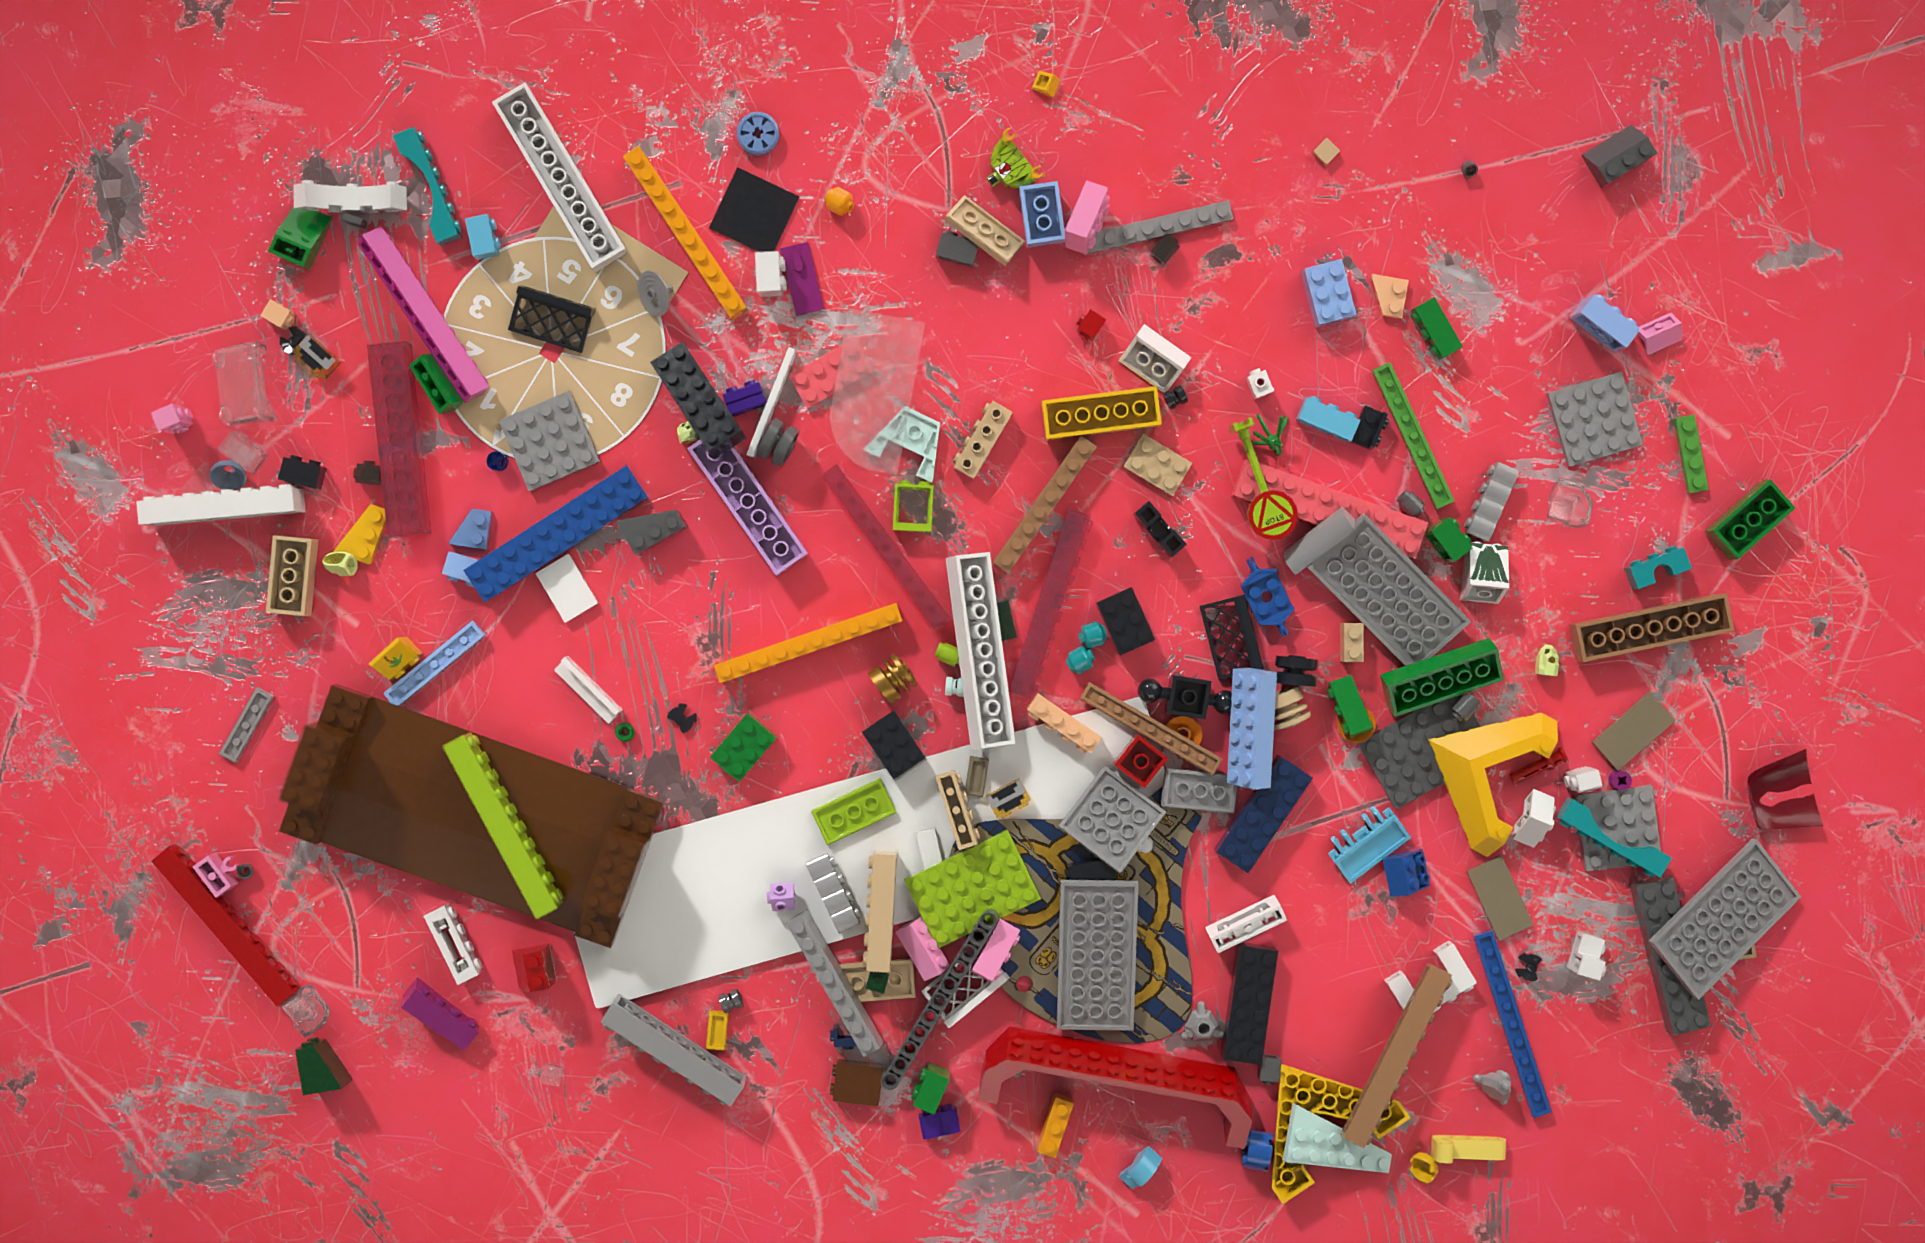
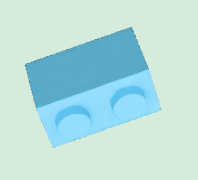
[465,214,501,260]

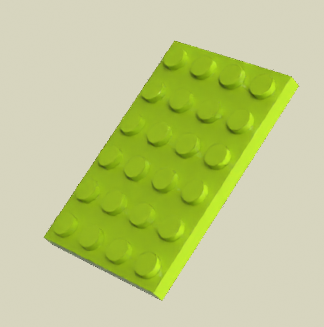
[904,829,1041,948]

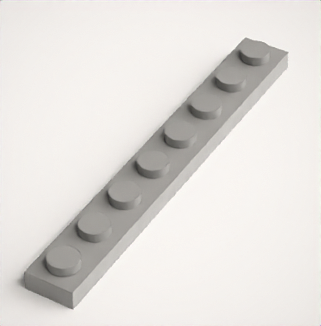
[1084,200,1233,255]

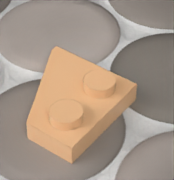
[1370,274,1409,319]

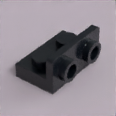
[1351,405,1389,450]

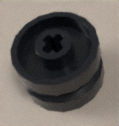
[1275,655,1318,687]

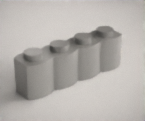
[1463,462,1519,542]
[806,853,862,934]

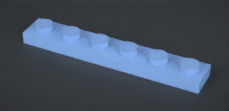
[383,620,486,706]

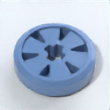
[737,112,780,156]

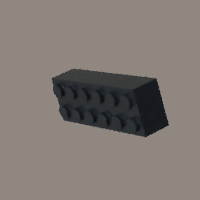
[650,341,746,459]
[1221,942,1278,1065]

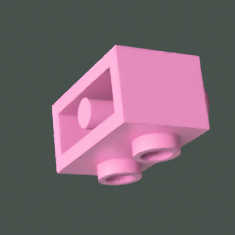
[151,404,194,434]

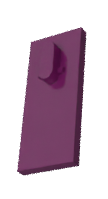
[780,242,824,316]

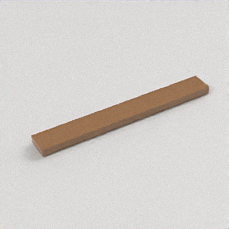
[1080,682,1223,776]

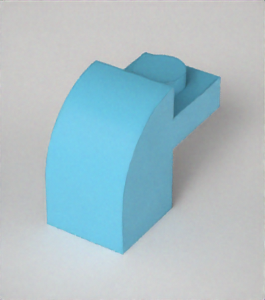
[1119,1146,1163,1189]

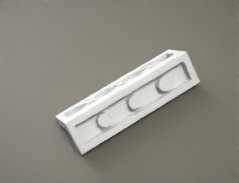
[554,656,623,724]

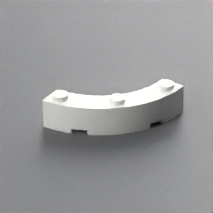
[294,180,407,213]

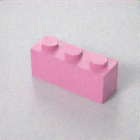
[896,917,950,981]
[970,919,1020,982]

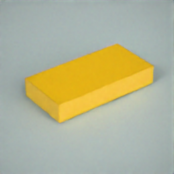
[706,1010,729,1051]

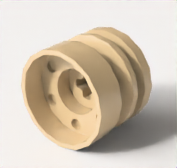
[1274,685,1311,730]

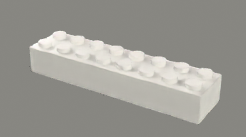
[136,484,306,526]

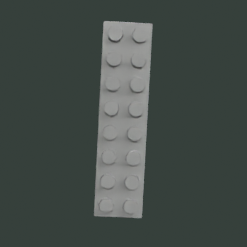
[601,994,747,1107]

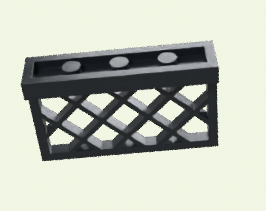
[508,285,596,353]
[1199,594,1264,680]

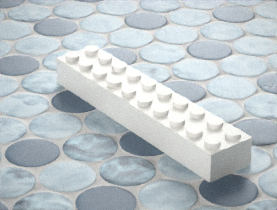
[492,82,628,272]
[945,552,1016,750]

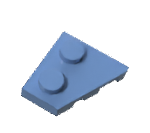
[449,509,492,549]

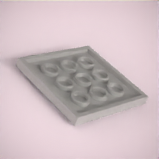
[1546,372,1643,467]
[499,391,601,492]
[1058,765,1166,874]
[1575,785,1661,871]

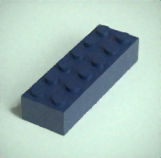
[1214,755,1313,873]

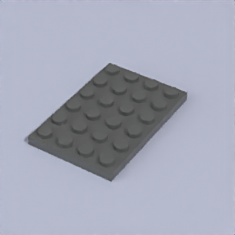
[1357,694,1481,810]

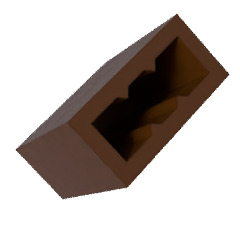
[830,1059,883,1106]

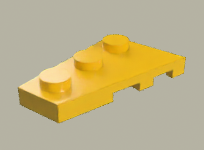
[333,504,390,565]

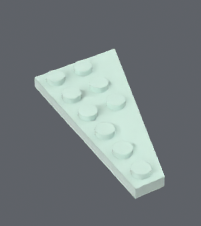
[1283,1103,1392,1173]

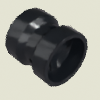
[1163,385,1188,410]

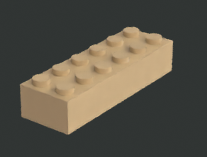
[863,851,897,973]

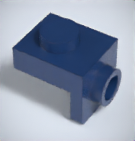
[830,1024,857,1050]

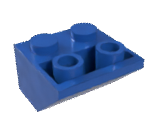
[1383,849,1430,896]

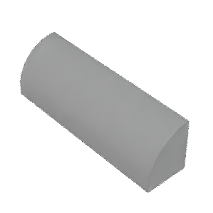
[1283,506,1355,575]

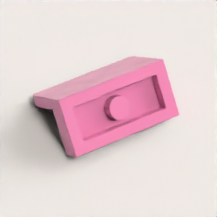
[1637,313,1682,355]

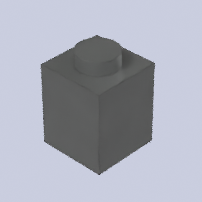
[1258,1054,1282,1085]

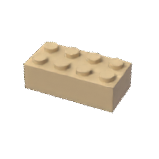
[266,535,319,616]

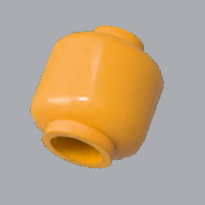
[824,187,854,216]

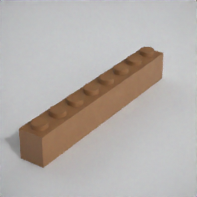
[992,436,1097,573]

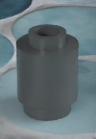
[1396,490,1425,518]
[1452,693,1480,722]

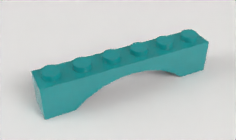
[392,127,463,246]
[1556,797,1672,878]

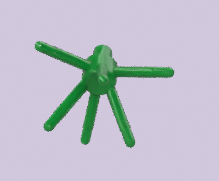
[1251,414,1289,456]

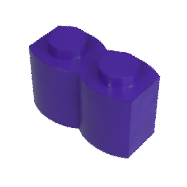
[919,1104,961,1139]

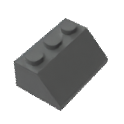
[1581,125,1657,188]

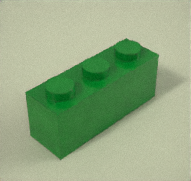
[1411,297,1463,360]
[409,354,464,414]
[1326,675,1373,739]

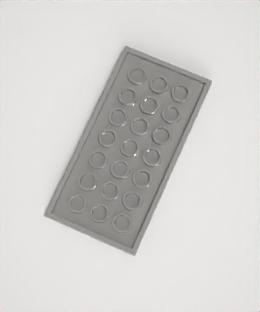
[1307,513,1471,666]
[1648,839,1801,1000]
[1057,880,1139,1030]

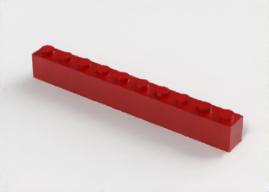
[151,844,300,1007]

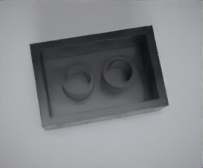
[1095,587,1155,655]
[862,710,927,781]

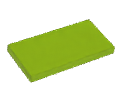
[811,777,897,845]

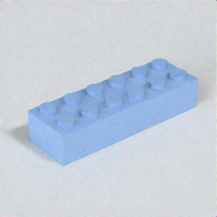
[1227,668,1277,789]

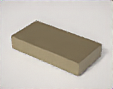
[965,756,989,797]

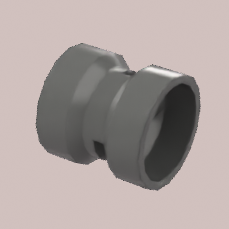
[719,989,743,1013]

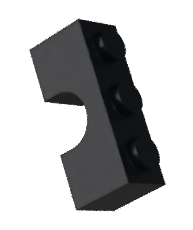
[1133,501,1187,558]

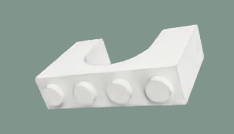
[1384,941,1477,1012]

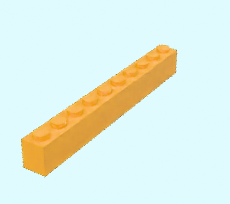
[623,146,748,320]
[714,603,903,683]

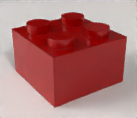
[1113,733,1169,789]

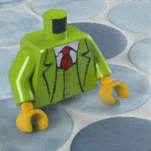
[986,128,1045,189]

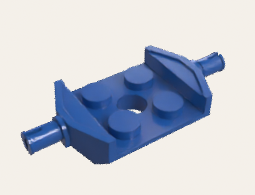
[1240,557,1295,637]

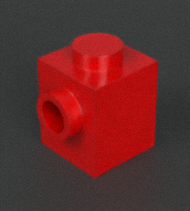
[1076,309,1106,341]

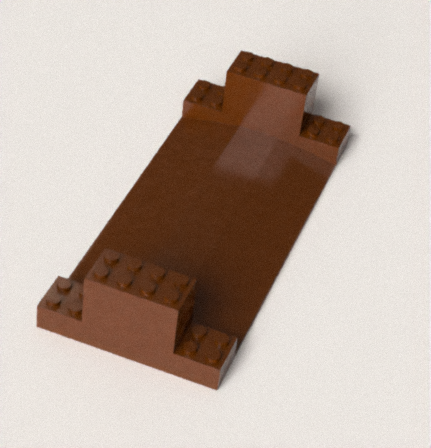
[278,684,666,948]

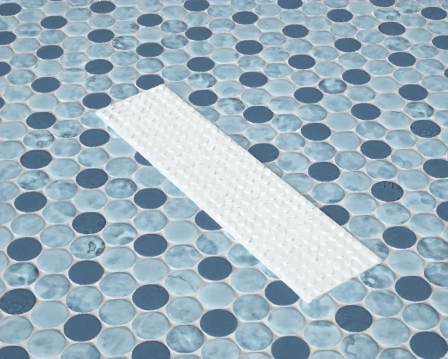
[574,697,1164,1008]

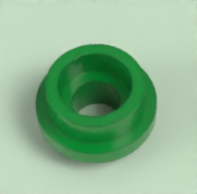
[615,722,635,742]

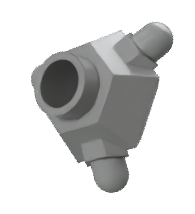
[1181,1001,1224,1041]
[1473,1070,1511,1105]

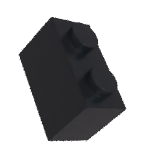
[278,455,326,490]

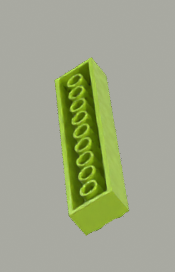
[443,732,563,919]

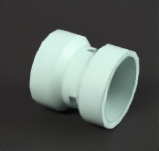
[945,676,964,697]

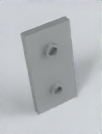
[1161,768,1237,814]

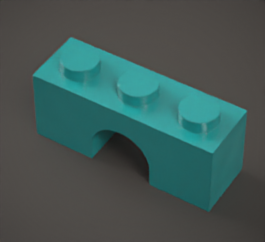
[1624,545,1692,590]

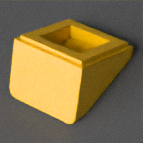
[1032,71,1060,97]

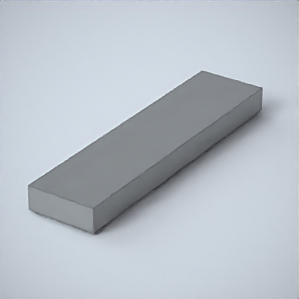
[219,687,275,763]

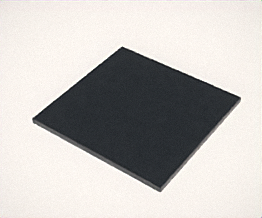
[709,167,799,252]

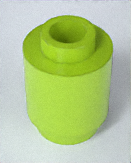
[934,642,960,667]

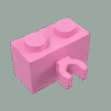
[193,853,239,897]

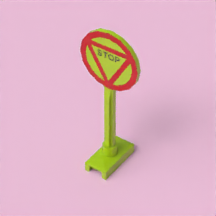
[1228,417,1298,540]

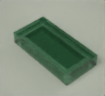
[997,600,1017,641]

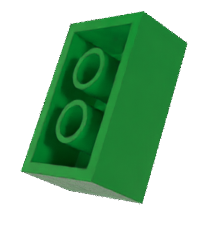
[710,712,778,782]

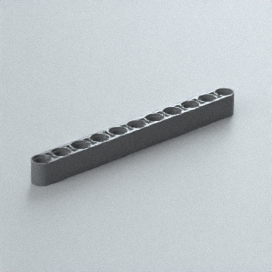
[882,909,999,1090]

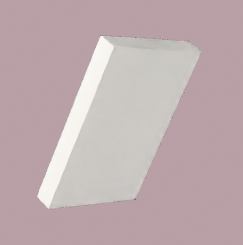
[535,554,599,623]

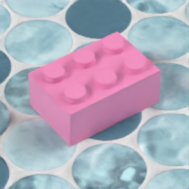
[1065,180,1110,255]

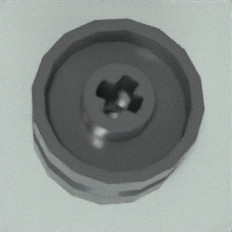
[757,418,800,468]

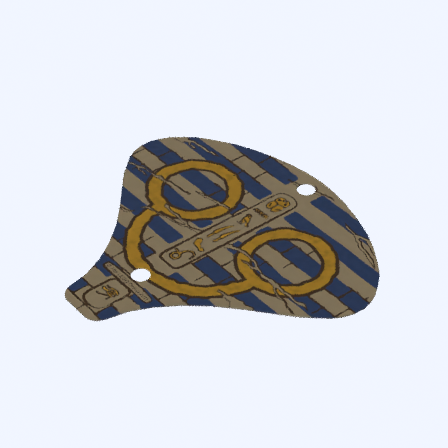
[949,787,1202,1043]

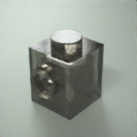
[353,460,385,486]

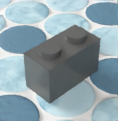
[936,231,979,268]

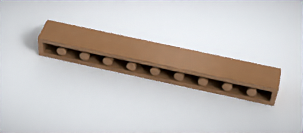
[1340,963,1452,1148]

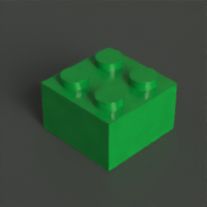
[1424,517,1473,563]
[911,1062,950,1115]

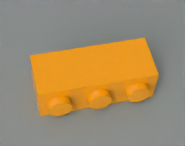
[1037,1092,1074,1158]

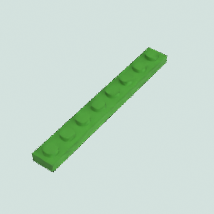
[1372,362,1455,509]

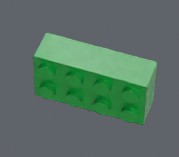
[1705,479,1796,560]

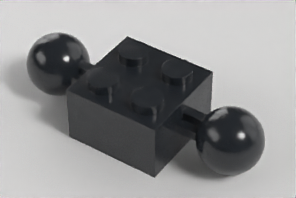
[1137,674,1232,719]

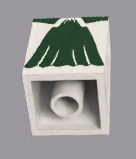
[1460,542,1509,604]

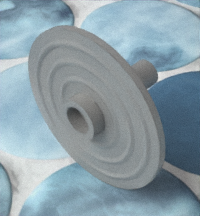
[638,270,673,317]

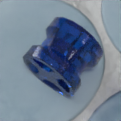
[486,451,509,471]

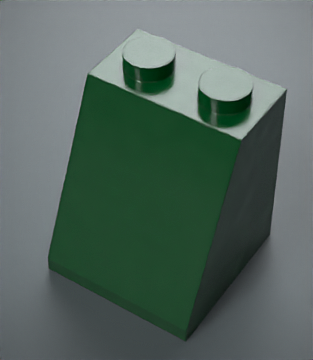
[295,1037,352,1096]

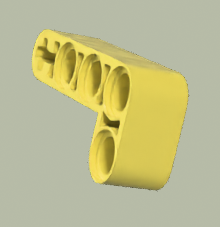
[1431,1135,1506,1163]

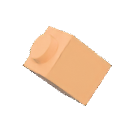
[260,299,296,330]

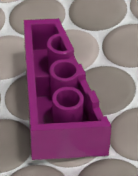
[401,977,479,1050]

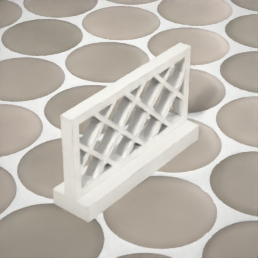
[921,949,1010,1028]

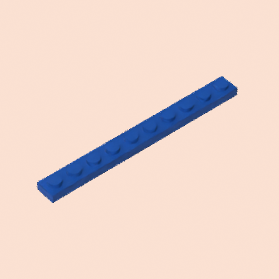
[1473,930,1552,1118]

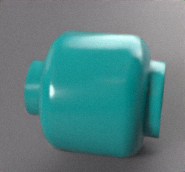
[1078,621,1108,649]
[1066,646,1096,674]

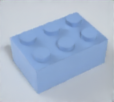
[1019,181,1065,248]
[1301,259,1357,328]
[1569,294,1640,352]

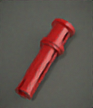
[1509,747,1569,785]

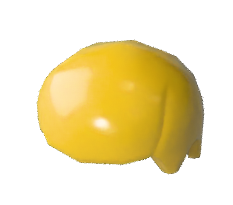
[1410,1152,1439,1184]

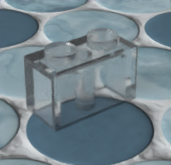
[217,431,268,473]

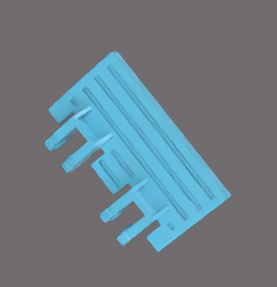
[1328,806,1411,884]

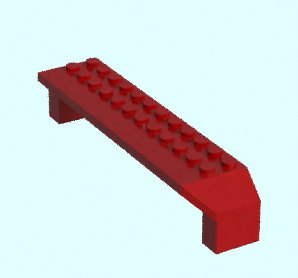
[978,1026,1252,1149]

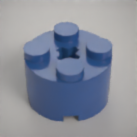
[1241,1129,1273,1172]

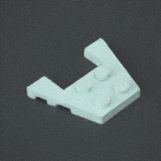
[864,406,940,483]

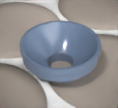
[209,460,247,490]

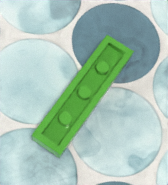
[1673,414,1709,494]

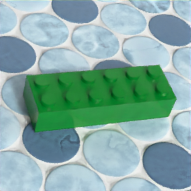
[1380,638,1504,717]

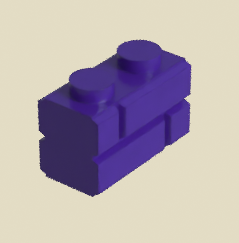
[723,380,767,417]

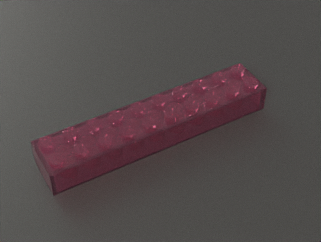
[367,341,432,538]

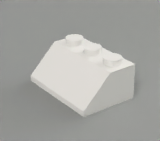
[1119,324,1191,393]

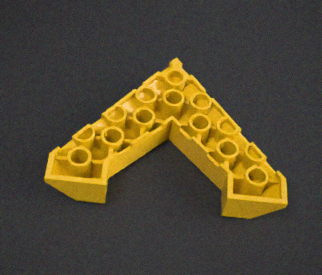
[1428,712,1558,857]
[1272,1064,1410,1204]

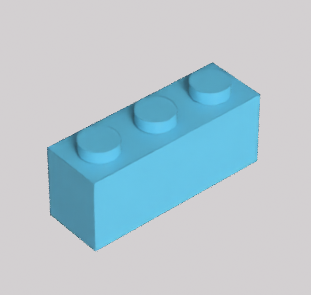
[1296,396,1360,442]

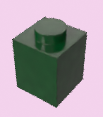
[865,971,889,994]

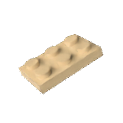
[1123,434,1192,496]

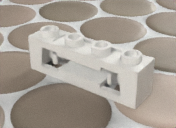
[1205,895,1287,953]
[424,903,483,985]

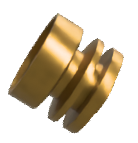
[868,653,918,705]

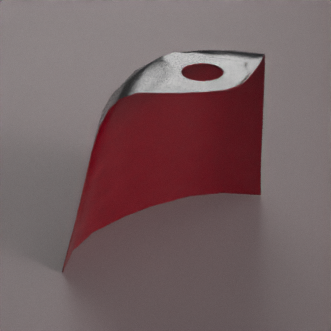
[1747,749,1823,830]

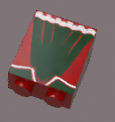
[512,943,557,993]

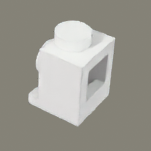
[1246,368,1275,400]

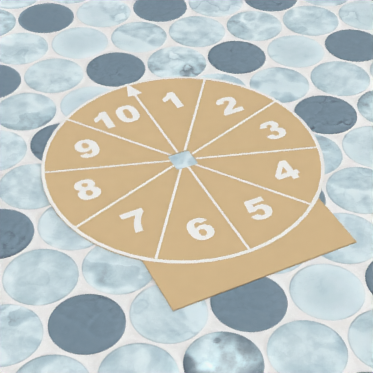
[443,206,689,458]

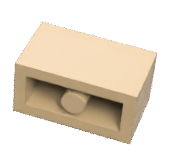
[1340,623,1364,662]

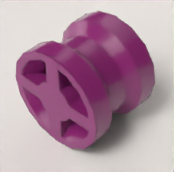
[1608,770,1632,790]

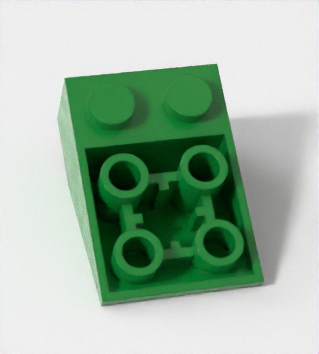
[268,207,333,270]

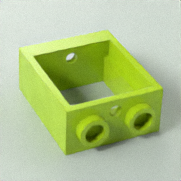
[893,480,934,532]

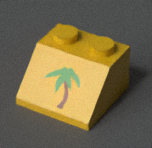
[369,637,423,680]

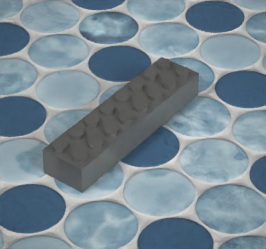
[1629,874,1711,1036]

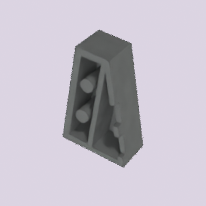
[616,510,688,555]

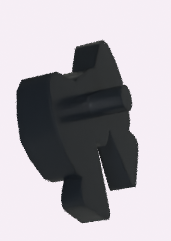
[280,326,307,355]
[667,704,697,733]
[1515,952,1542,981]

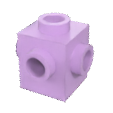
[767,882,795,911]

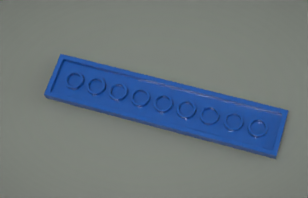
[463,465,648,603]

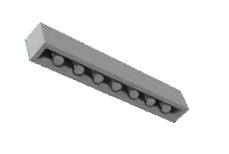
[786,909,884,1057]

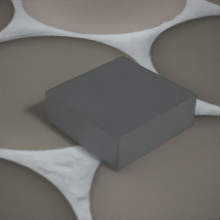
[342,213,368,229]

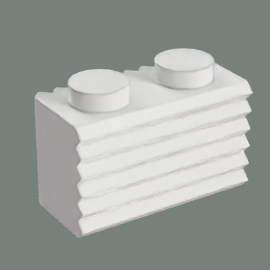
[1564,766,1602,793]

